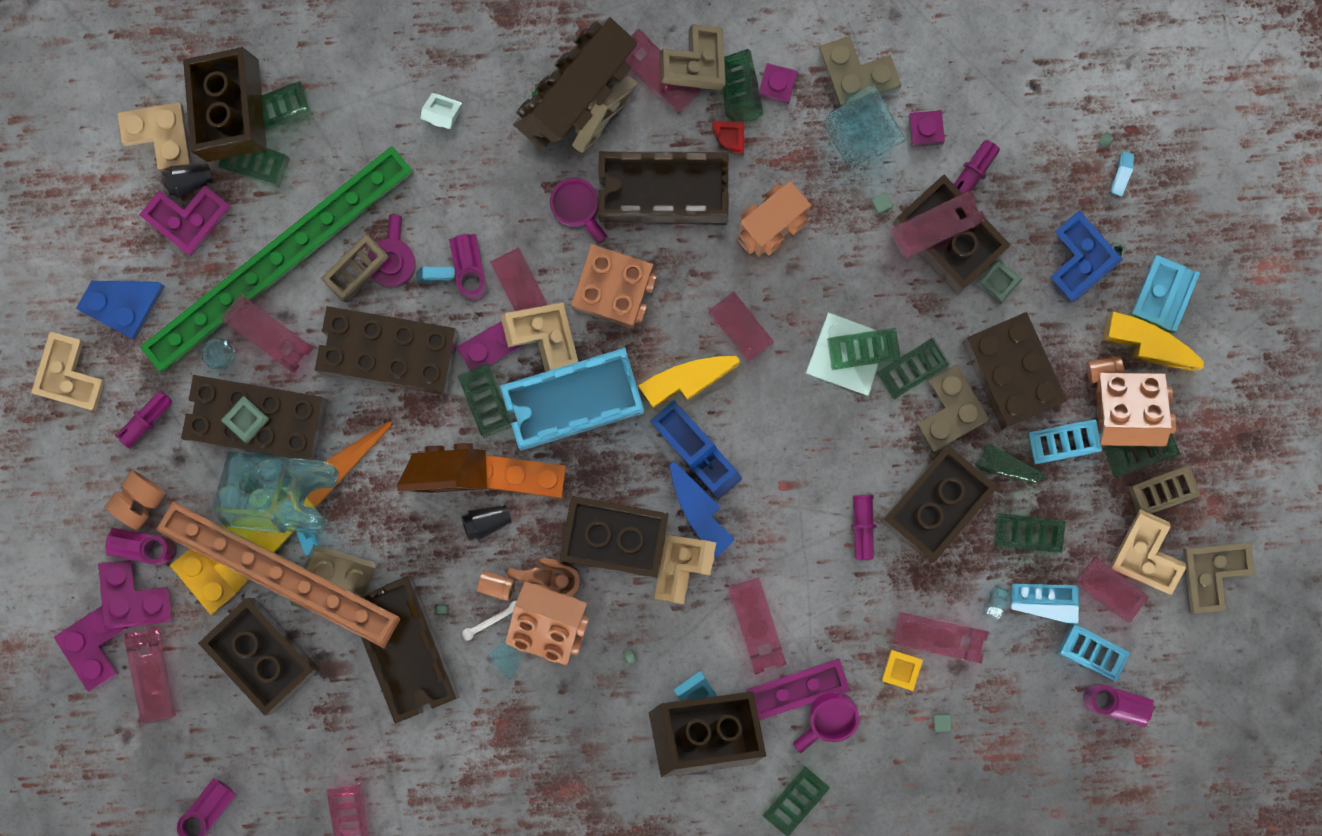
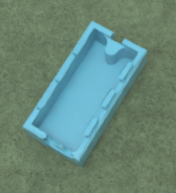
[500,348,645,451]

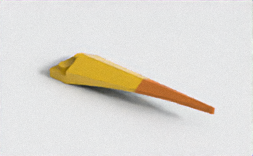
[170,421,392,616]

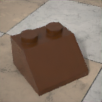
[397,443,487,493]

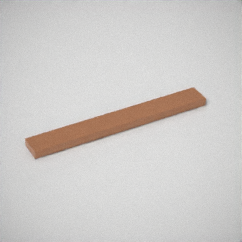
[156,502,400,648]

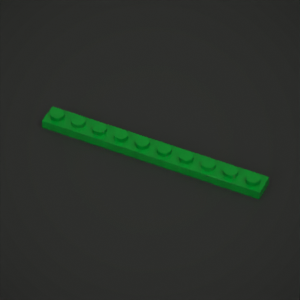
[140,146,414,373]

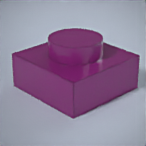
[758,63,797,104]
[909,110,945,147]

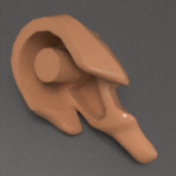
[507,558,581,596]

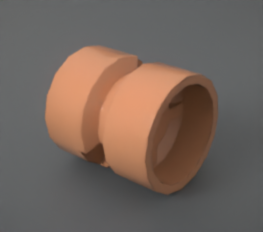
[104,470,166,531]

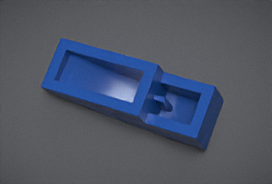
[650,400,742,500]
[669,461,735,558]

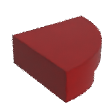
[712,121,744,155]

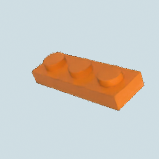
[486,455,567,498]

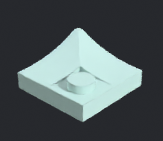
[804,312,888,396]

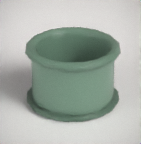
[1098,132,1114,148]
[434,604,449,615]
[623,649,637,665]

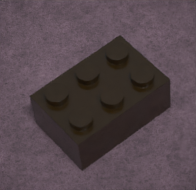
[183,47,267,162]
[893,174,1011,295]
[962,312,1067,430]
[881,444,998,563]
[559,496,669,579]
[198,598,320,716]
[648,692,767,778]

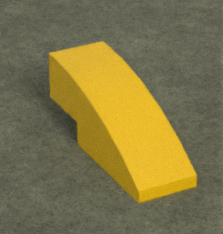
[1102,312,1204,372]
[638,356,740,410]

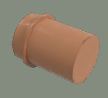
[1086,356,1124,384]
[477,570,515,601]

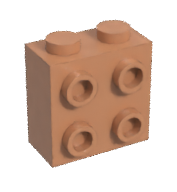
[738,180,811,257]
[571,244,658,329]
[1095,373,1176,446]
[505,581,589,666]

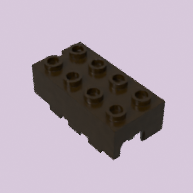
[513,17,638,150]
[598,151,729,223]
[315,306,459,396]
[181,375,328,464]
[359,576,460,724]

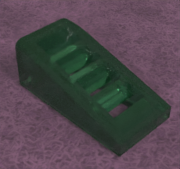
[723,49,763,122]
[262,81,314,131]
[218,148,290,188]
[827,328,900,370]
[877,337,951,399]
[458,364,512,438]
[1104,433,1180,478]
[973,444,1045,483]
[993,513,1066,554]
[762,765,831,836]

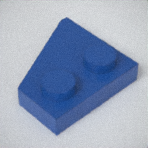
[76,280,165,340]

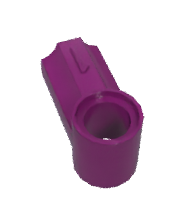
[449,234,487,302]
[105,528,176,565]
[1083,683,1154,727]
[176,777,237,836]

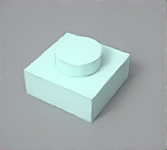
[420,93,462,129]

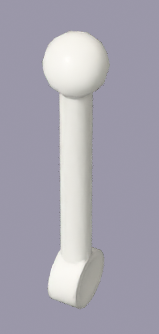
[461,601,516,641]

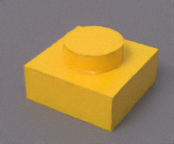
[881,650,923,691]

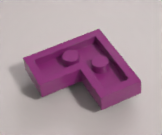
[139,185,232,256]
[98,560,171,630]
[54,606,129,692]

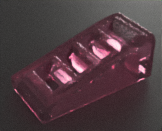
[326,783,369,836]

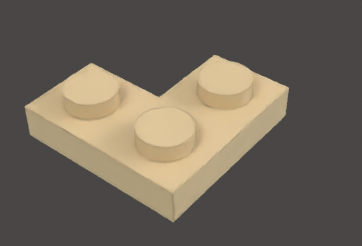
[117,102,192,172]
[500,303,578,372]
[31,332,105,412]
[1111,509,1186,595]
[654,535,716,604]

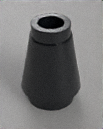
[163,164,213,197]
[461,505,512,541]

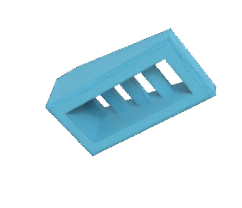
[1028,419,1102,465]
[1012,584,1079,624]
[1056,623,1130,682]

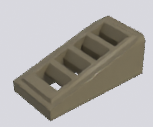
[321,233,389,303]
[1127,465,1201,514]

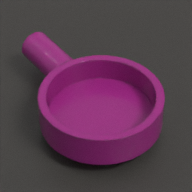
[550,177,608,244]
[367,215,416,288]
[793,692,860,753]

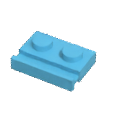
[1130,255,1200,333]

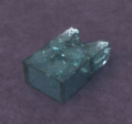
[211,451,339,534]

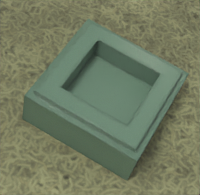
[976,258,1023,305]
[221,396,269,443]

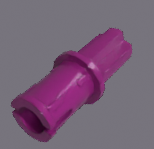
[954,140,1000,199]
[115,391,172,449]
[851,495,877,560]

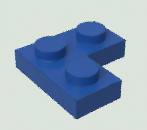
[1051,210,1123,302]

